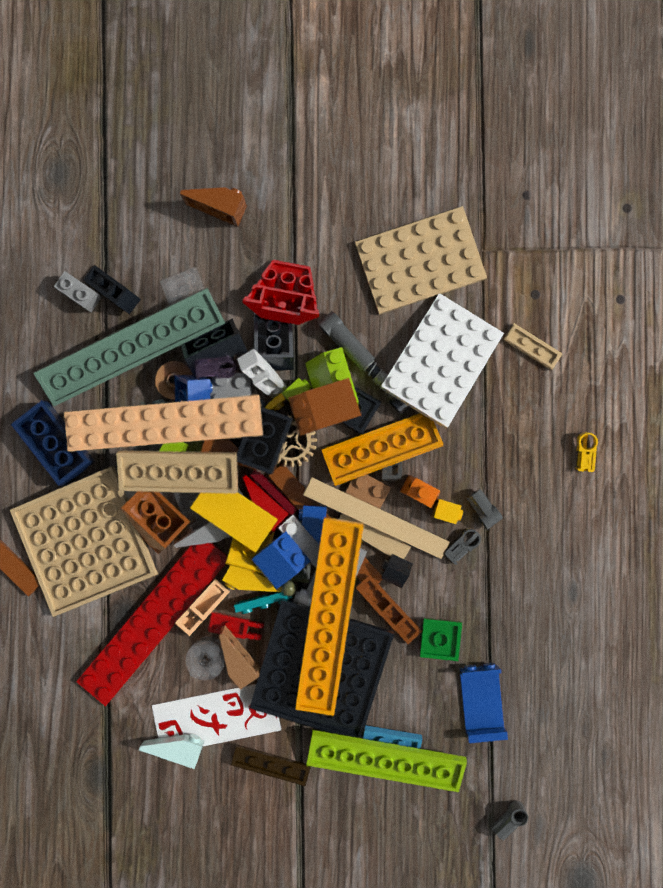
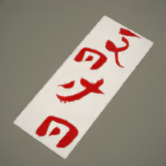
[152,684,281,746]

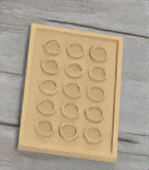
[355,206,487,315]

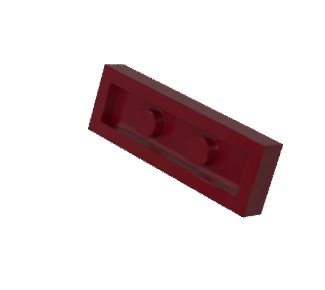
[250,470,298,515]

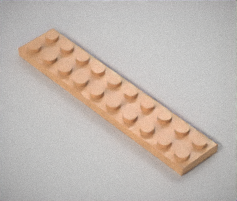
[64,395,263,452]

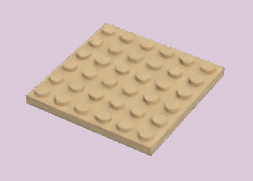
[10,466,158,617]

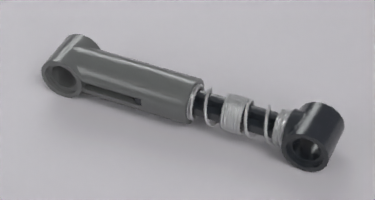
[318,311,410,415]

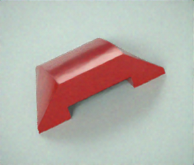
[242,260,319,325]

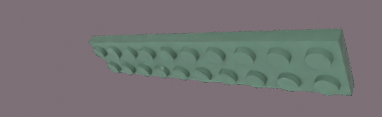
[33,288,225,406]

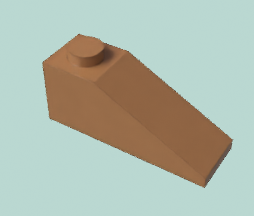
[219,625,261,690]

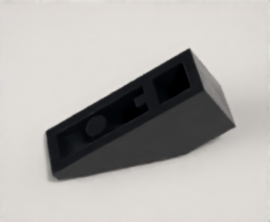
[83,265,141,315]

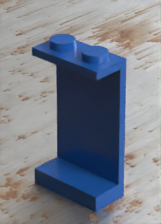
[459,663,508,743]

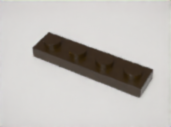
[231,744,311,786]

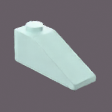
[139,734,204,769]

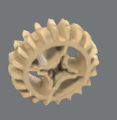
[277,416,317,467]

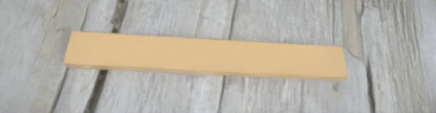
[303,477,449,559]

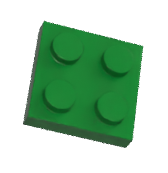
[419,617,462,661]

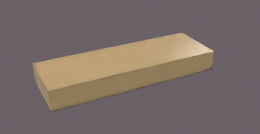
[503,323,562,370]

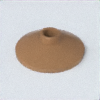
[155,361,192,399]

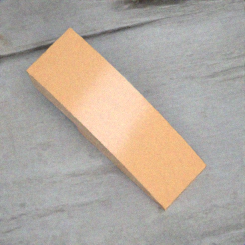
[175,579,230,637]

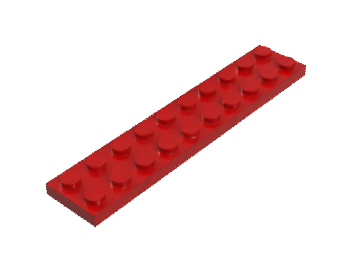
[76,543,228,707]

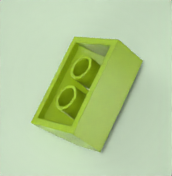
[305,347,359,404]

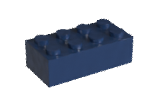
[11,400,96,486]

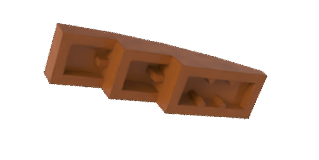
[356,575,422,644]

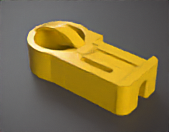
[575,432,598,472]

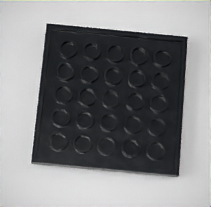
[250,598,394,738]

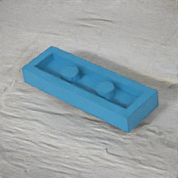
[362,726,422,749]

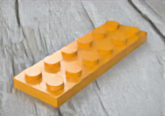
[322,413,443,486]

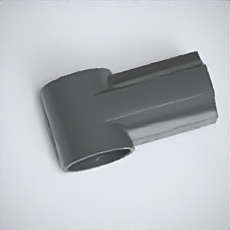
[466,489,503,530]
[491,801,529,841]

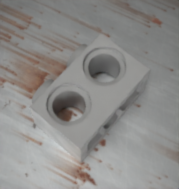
[54,271,102,312]

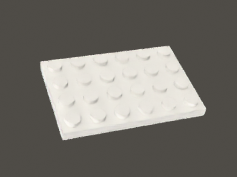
[380,294,504,429]

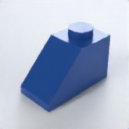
[299,505,327,545]

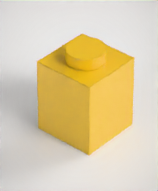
[432,498,463,524]

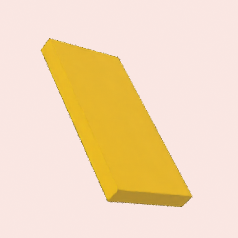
[190,492,278,553]

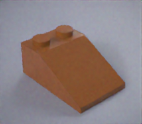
[180,187,247,227]
[288,378,361,436]
[120,491,190,554]

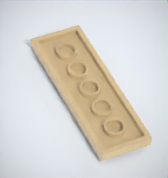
[116,451,238,494]

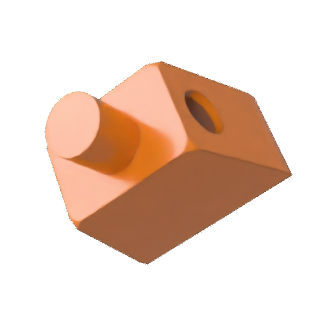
[400,475,441,509]

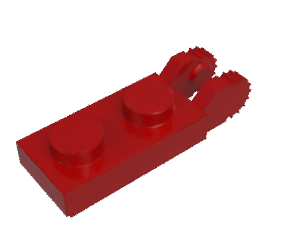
[208,611,264,640]

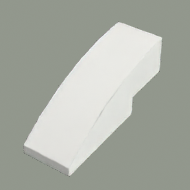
[237,349,287,398]

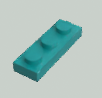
[234,592,293,614]

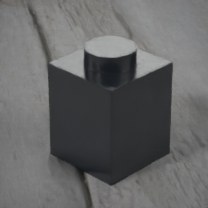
[380,554,413,588]

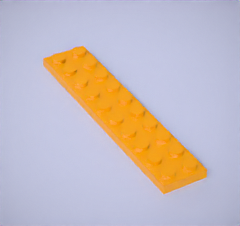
[295,517,364,716]

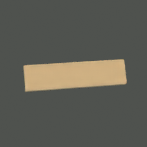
[339,513,411,559]

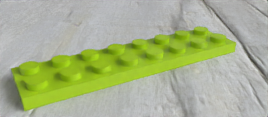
[306,730,467,792]

